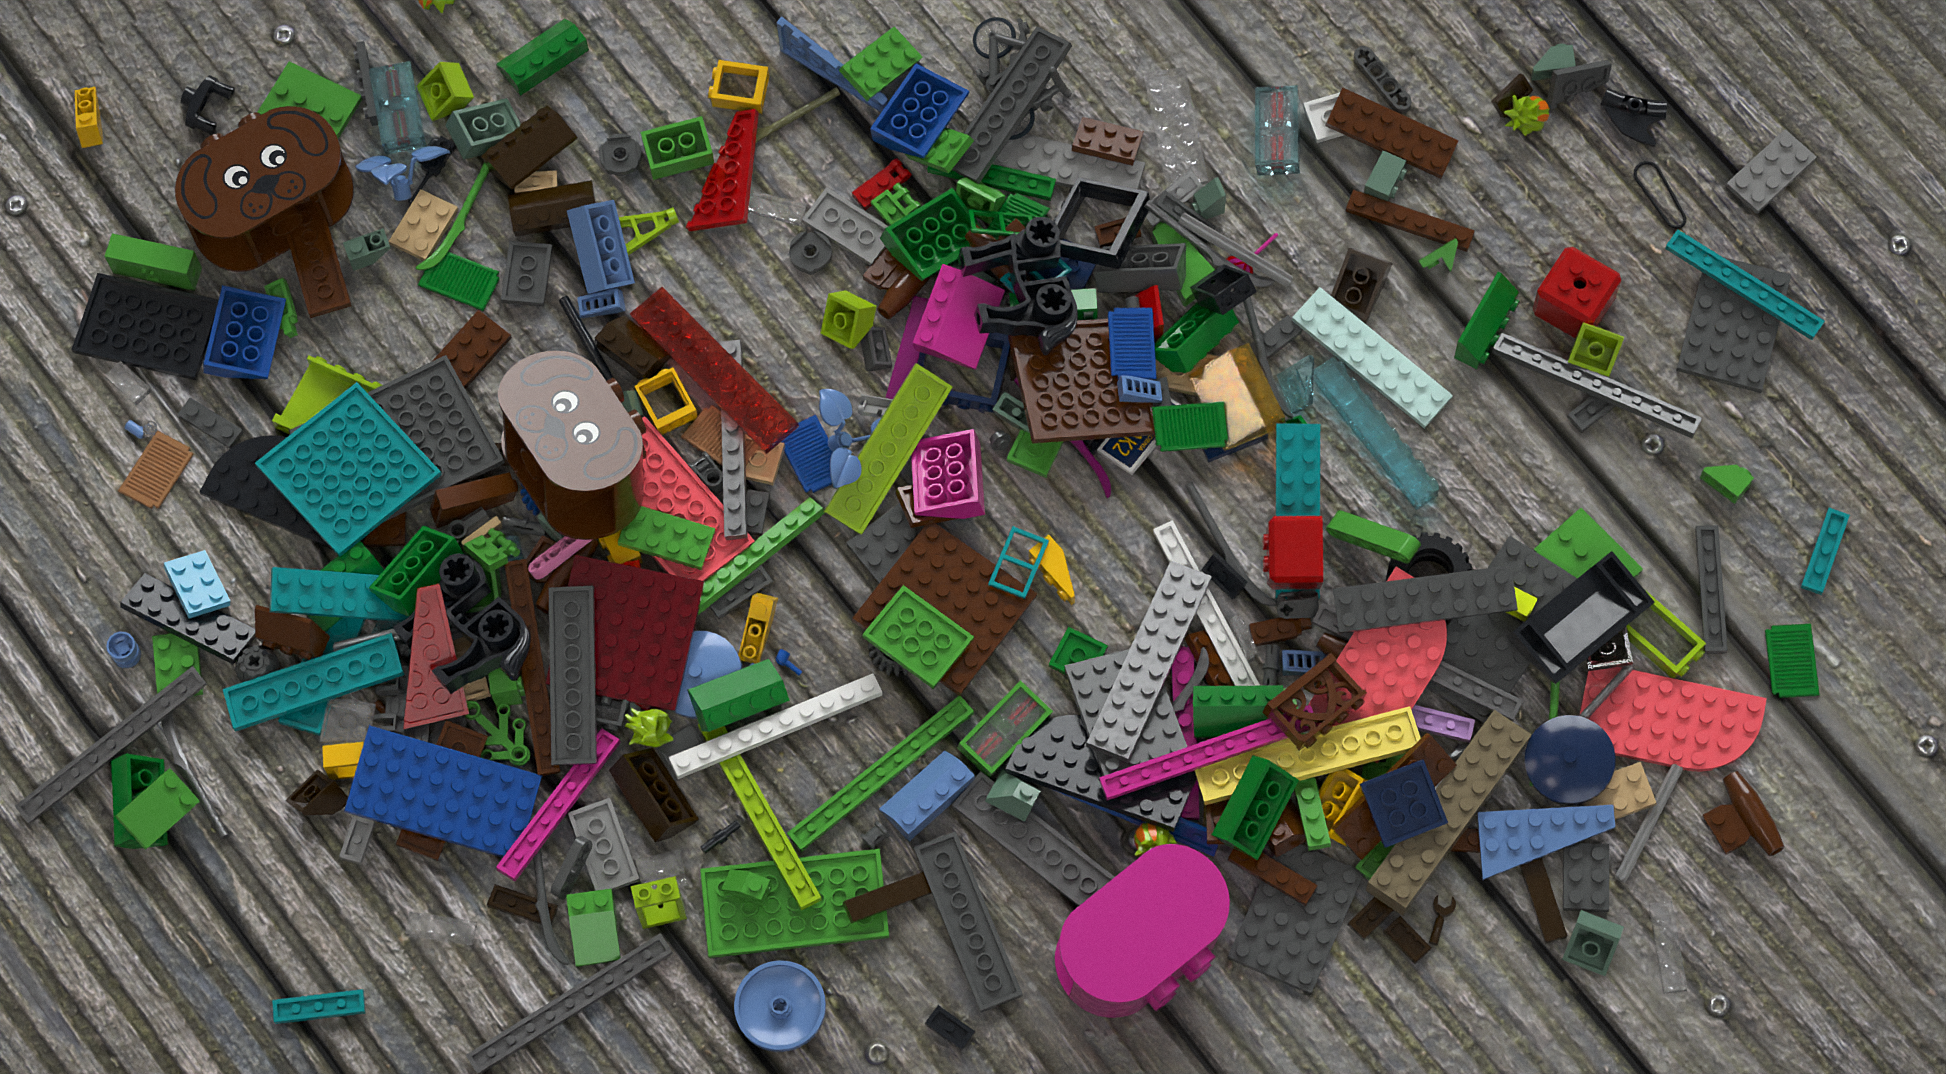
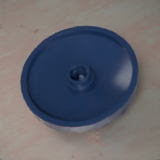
[1525,715,1616,805]

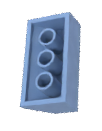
[567,200,635,294]
[879,751,975,841]

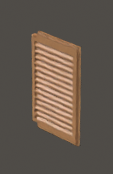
[681,405,762,466]
[118,430,194,509]

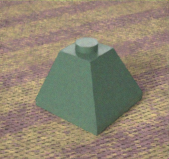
[985,769,1042,822]

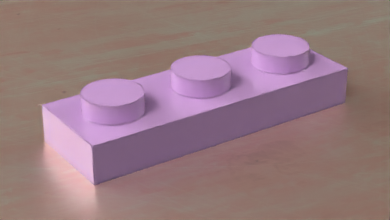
[1412,705,1475,743]

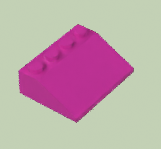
[913,264,1005,370]
[911,429,985,519]

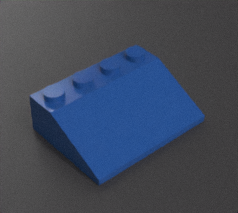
[870,63,970,158]
[203,285,286,379]

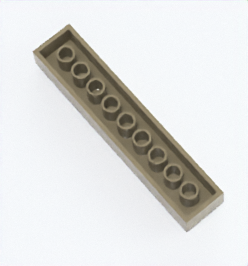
[1366,710,1532,916]

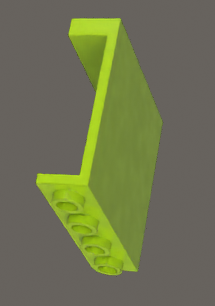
[272,355,382,434]

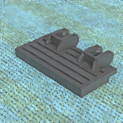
[373,665,431,742]

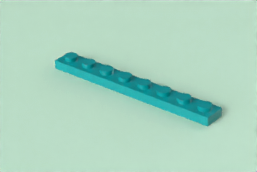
[1665,229,1825,340]

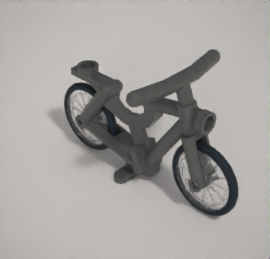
[973,17,1072,140]

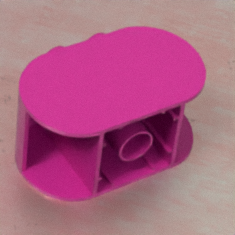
[1055,844,1230,1018]

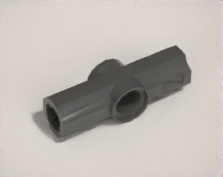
[442,506,490,545]

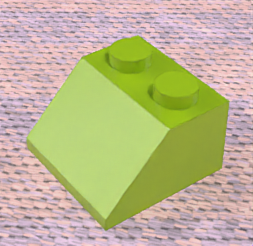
[417,62,474,121]
[820,290,877,349]
[1568,322,1624,377]

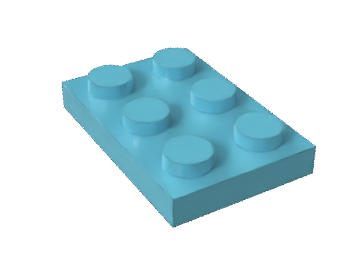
[164,550,230,618]

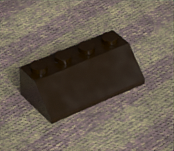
[481,105,578,189]
[508,180,596,237]
[609,748,699,842]

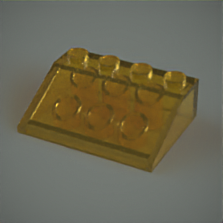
[1188,343,1285,451]

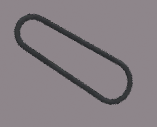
[1634,161,1687,229]

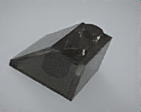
[1586,626,1633,671]

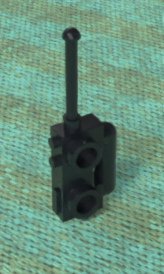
[408,136,456,204]

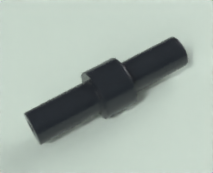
[700,820,741,854]

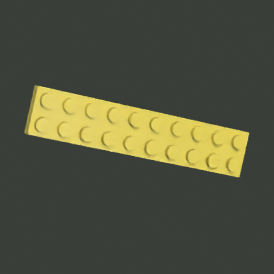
[1194,706,1421,805]

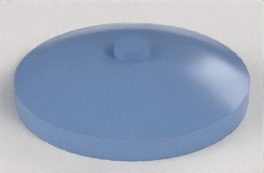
[673,631,742,719]
[734,961,826,1052]

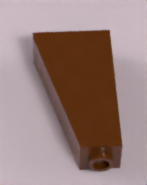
[430,472,518,528]

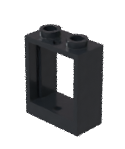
[1190,264,1257,315]

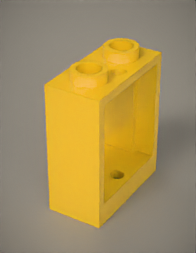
[708,60,770,114]
[634,367,698,435]
[322,742,364,780]

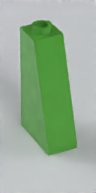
[1152,222,1215,307]

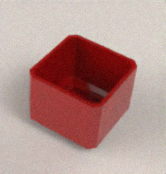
[1533,246,1621,338]
[1262,516,1324,590]

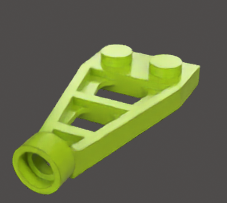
[619,207,679,255]

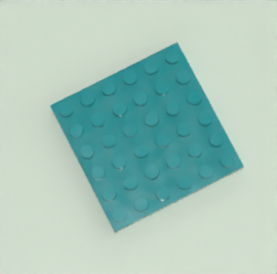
[255,382,442,557]

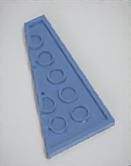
[776,16,888,112]
[1477,805,1615,881]

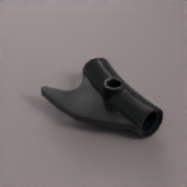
[1600,88,1667,147]

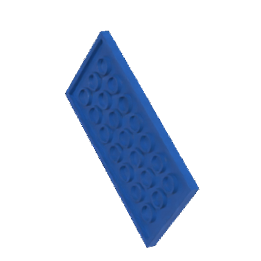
[344,725,542,857]

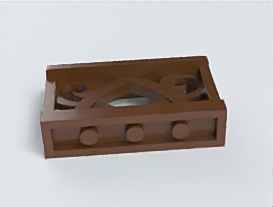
[1263,653,1367,751]

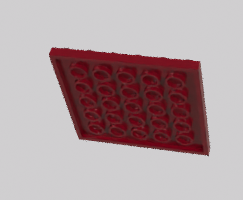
[545,555,705,712]

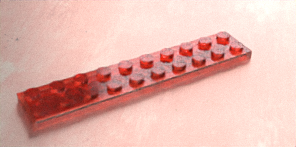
[630,287,799,454]

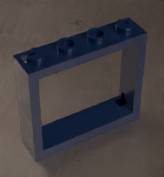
[917,333,1011,414]

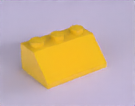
[1319,769,1368,846]

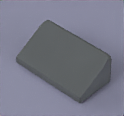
[861,327,892,371]

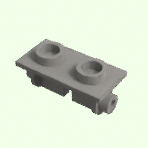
[858,394,893,418]

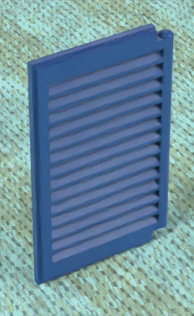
[1108,308,1157,380]
[777,415,834,493]

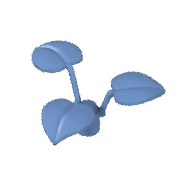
[355,146,450,201]
[819,389,881,488]

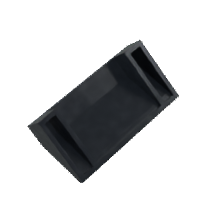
[1507,551,1655,684]

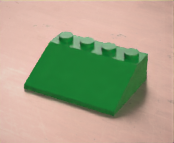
[880,188,983,281]

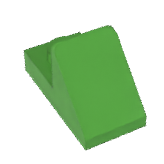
[1418,238,1458,272]

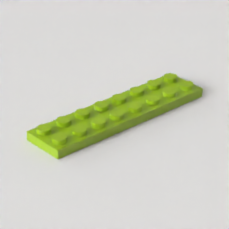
[823,363,953,535]

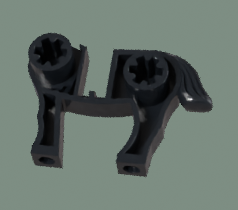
[958,217,1078,356]
[393,554,531,694]

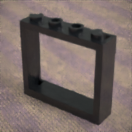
[1053,177,1150,269]

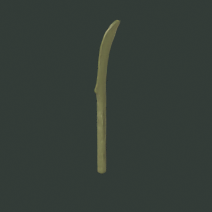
[756,87,840,143]

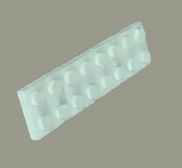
[1291,287,1453,429]

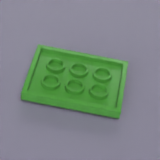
[257,61,362,138]
[1534,508,1643,578]
[862,585,974,689]

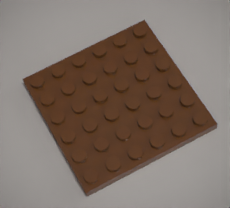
[1008,319,1155,444]
[852,522,1037,696]

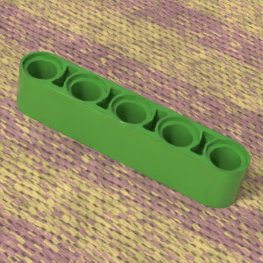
[1326,510,1421,563]

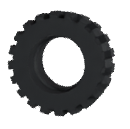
[1386,532,1472,581]

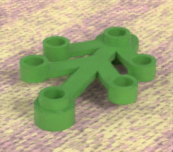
[464,701,530,766]

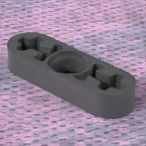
[551,836,593,899]

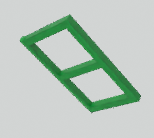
[968,209,1033,236]

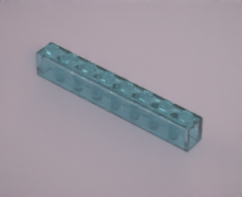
[1311,356,1439,511]

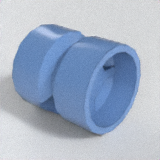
[106,632,141,668]

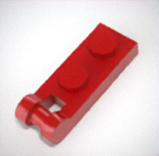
[852,158,912,210]

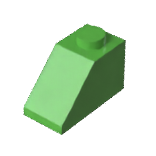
[1700,465,1754,504]
[721,869,772,907]

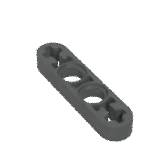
[1354,46,1412,114]

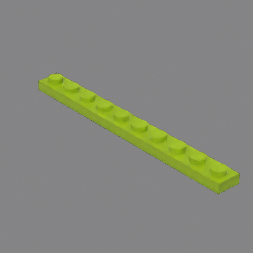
[698,724,822,911]

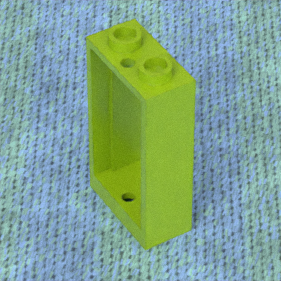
[1619,591,1706,679]
[631,876,687,929]

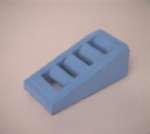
[577,287,625,318]
[1117,375,1163,403]
[1281,650,1326,676]

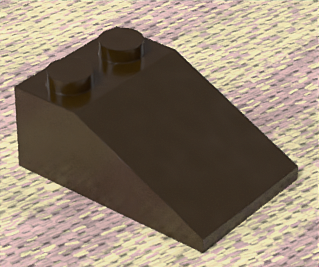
[1331,248,1393,324]

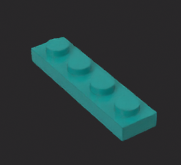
[1800,508,1850,595]
[272,989,366,1024]

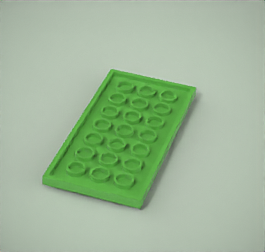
[700,849,889,958]

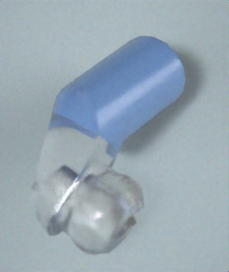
[125,420,157,439]

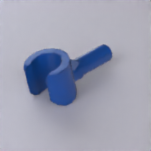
[776,649,802,676]

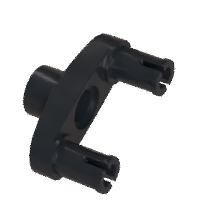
[180,75,235,135]

